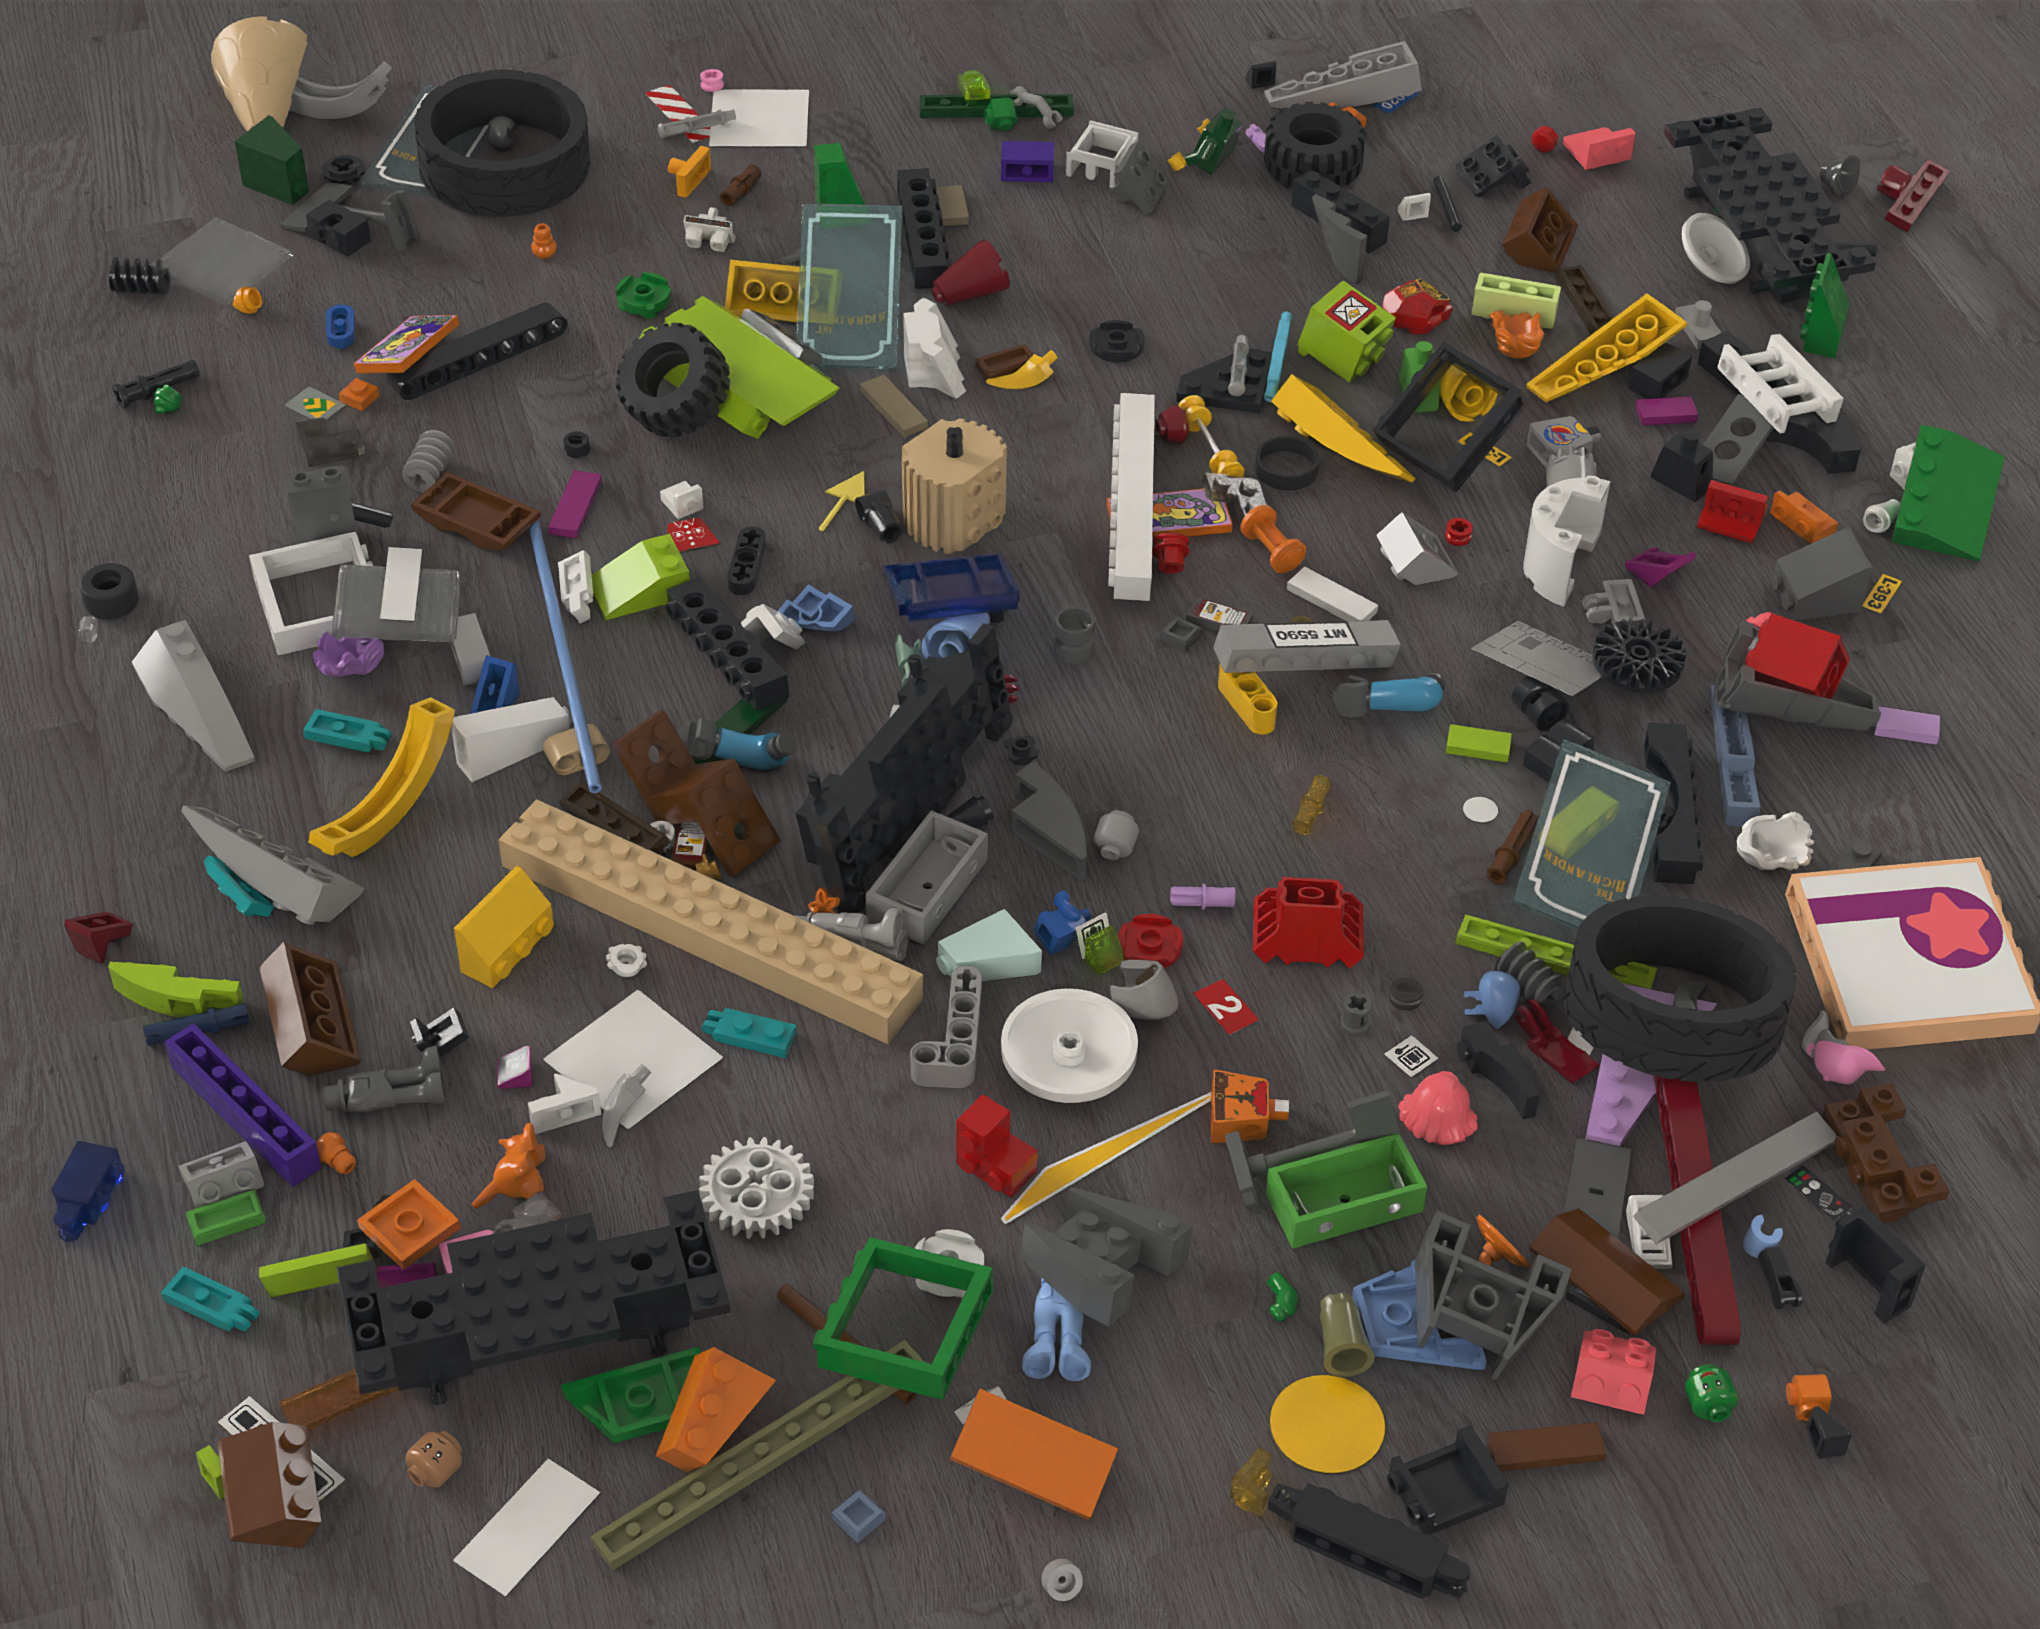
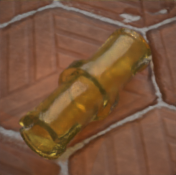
[1291,775,1332,835]

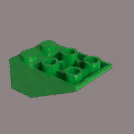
[1800,253,1850,358]

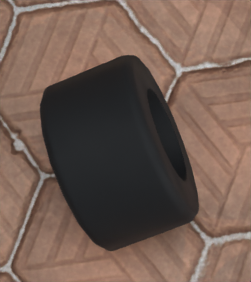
[80,563,139,619]

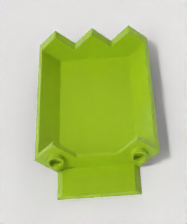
[639,296,840,439]

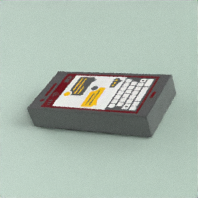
[1186,596,1253,632]

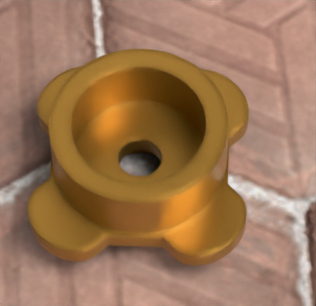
[695,854,722,881]

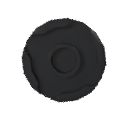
[1089,320,1145,363]

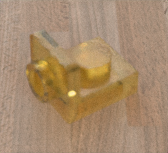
[1230,1447,1272,1517]

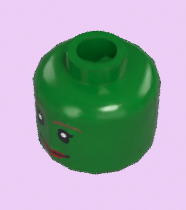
[1684,1364,1739,1422]

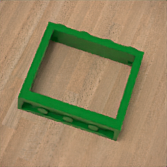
[813,1237,993,1400]

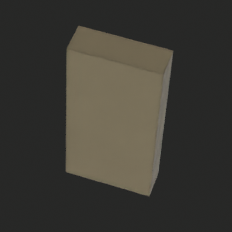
[936,185,969,227]

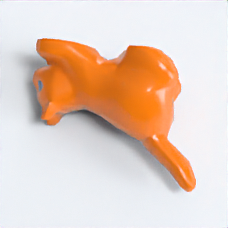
[472,1123,545,1209]

